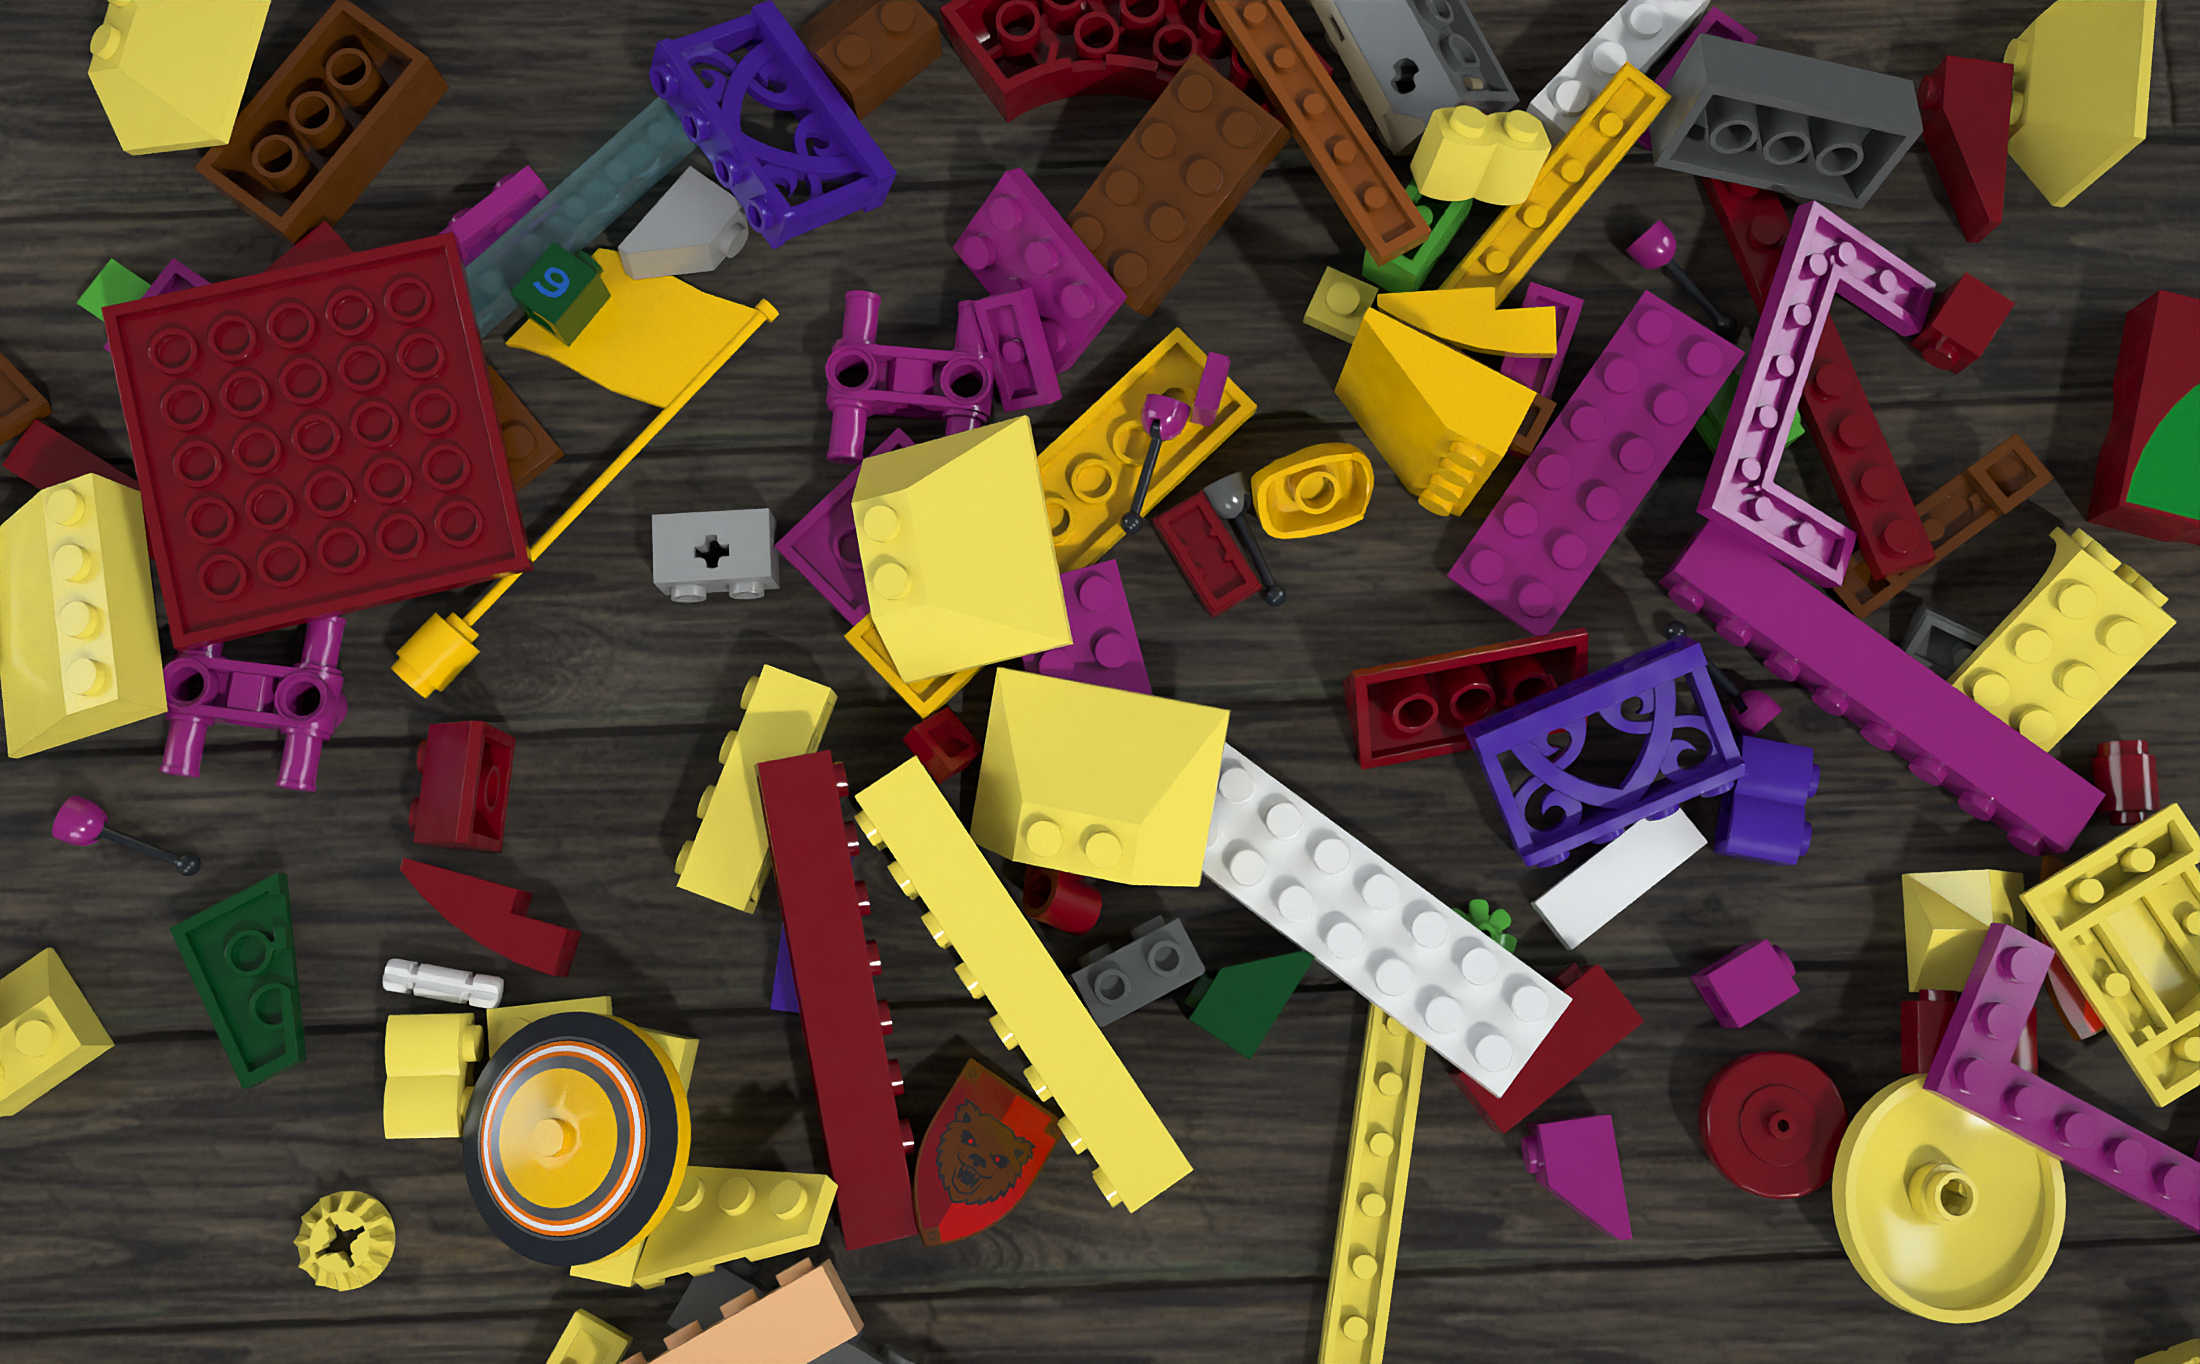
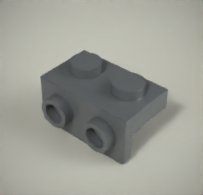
[1071,915,1205,1027]

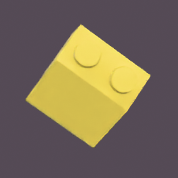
[0,948,115,1117]

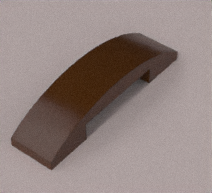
[1831,433,2054,620]

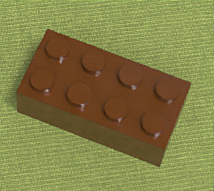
[194,0,449,246]
[1065,52,1292,317]

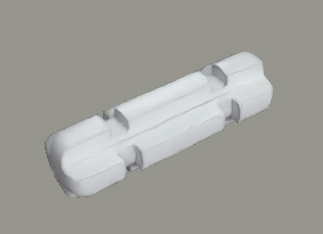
[383,959,504,1009]

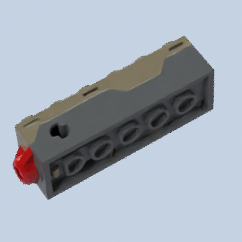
[1305,0,1520,156]

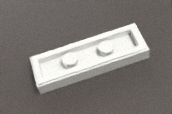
[1530,808,1708,950]

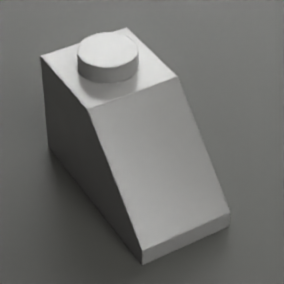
[618,166,749,280]

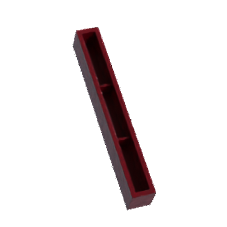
[754,750,919,1251]

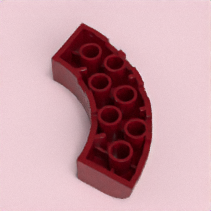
[940,0,1333,126]

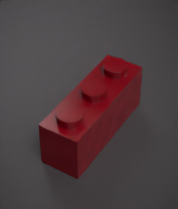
[1448,962,1645,1134]

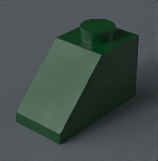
[1184,951,1315,1059]

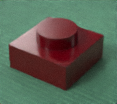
[902,707,984,785]

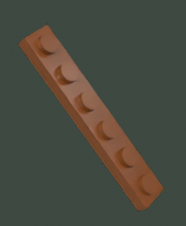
[1205,0,1431,268]

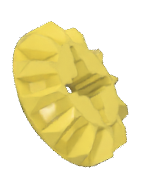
[293,1191,395,1292]

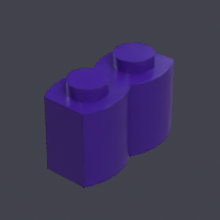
[1713,735,1820,866]

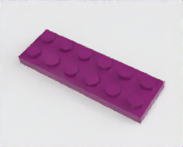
[1446,290,1745,637]

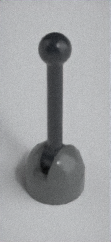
[1202,471,1286,607]

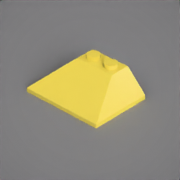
[88,0,271,156]
[2003,0,2157,207]
[851,415,1073,684]
[970,667,1231,887]
[2019,803,2200,1107]

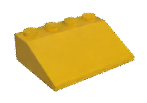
[1334,307,1537,517]

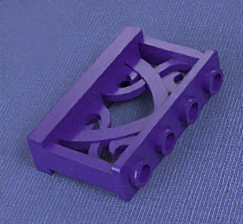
[649,0,897,249]
[1464,634,1749,868]

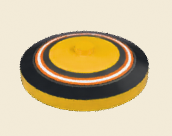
[463,1012,691,1266]

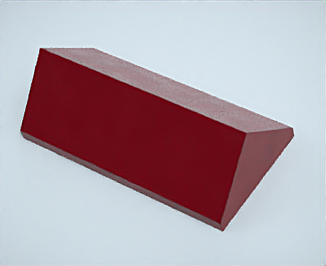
[1342,627,1588,770]

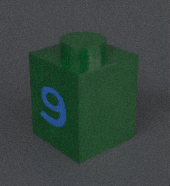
[510,241,611,347]

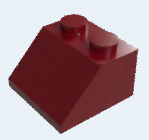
[409,721,516,853]

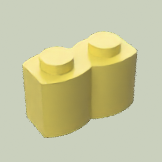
[1410,105,1552,205]
[384,1013,484,1139]

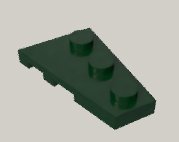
[169,872,307,1089]

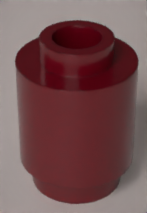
[2091,740,2161,827]

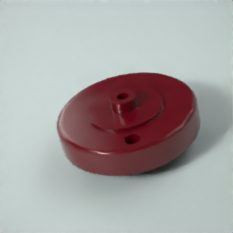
[1698,1051,1850,1199]

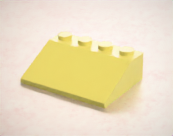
[0,473,168,759]

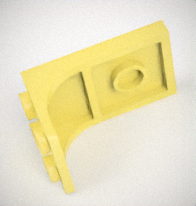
[1946,526,2177,753]

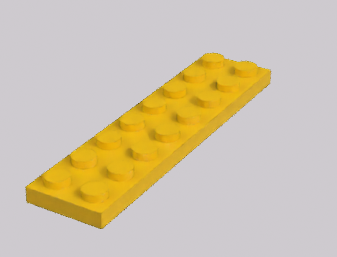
[844,327,1257,720]

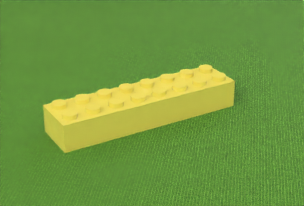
[854,755,1193,1213]

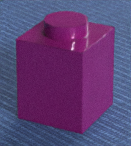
[1690,939,1800,1028]

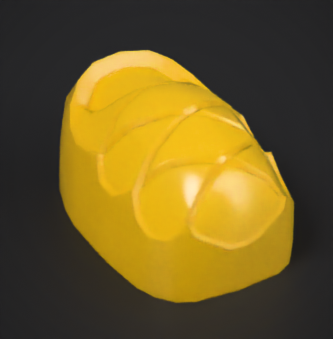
[1251,442,1374,539]

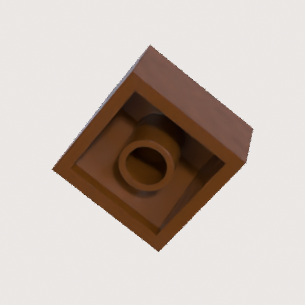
[795,0,942,121]

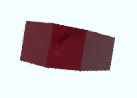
[1917,55,2014,244]

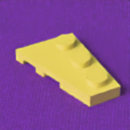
[632,1166,838,1290]

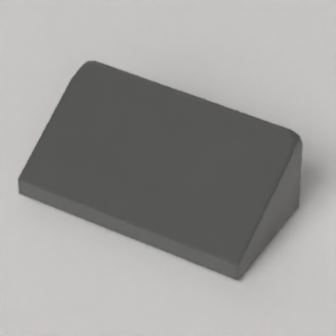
[1899,599,1993,681]

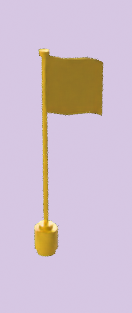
[390,248,779,699]

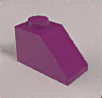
[1521,1112,1633,1240]

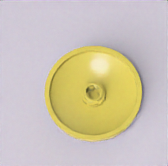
[1832,1073,2066,1324]

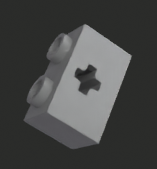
[652,508,780,603]

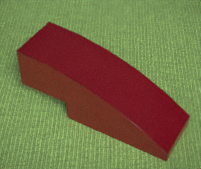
[399,857,582,977]

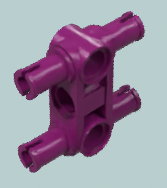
[825,290,994,466]
[159,616,348,792]

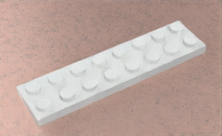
[1202,742,1573,1099]

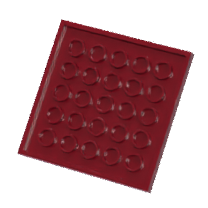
[101,232,534,651]

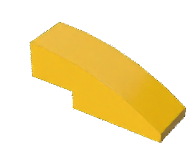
[1377,286,1557,358]

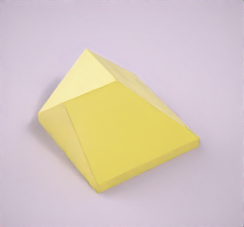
[1902,869,2027,992]

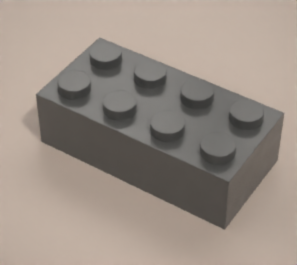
[1649,33,1923,209]

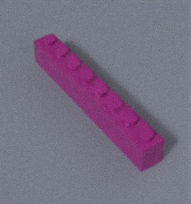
[1658,520,2106,856]

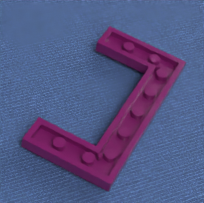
[1696,200,1936,588]
[1922,923,2200,1235]

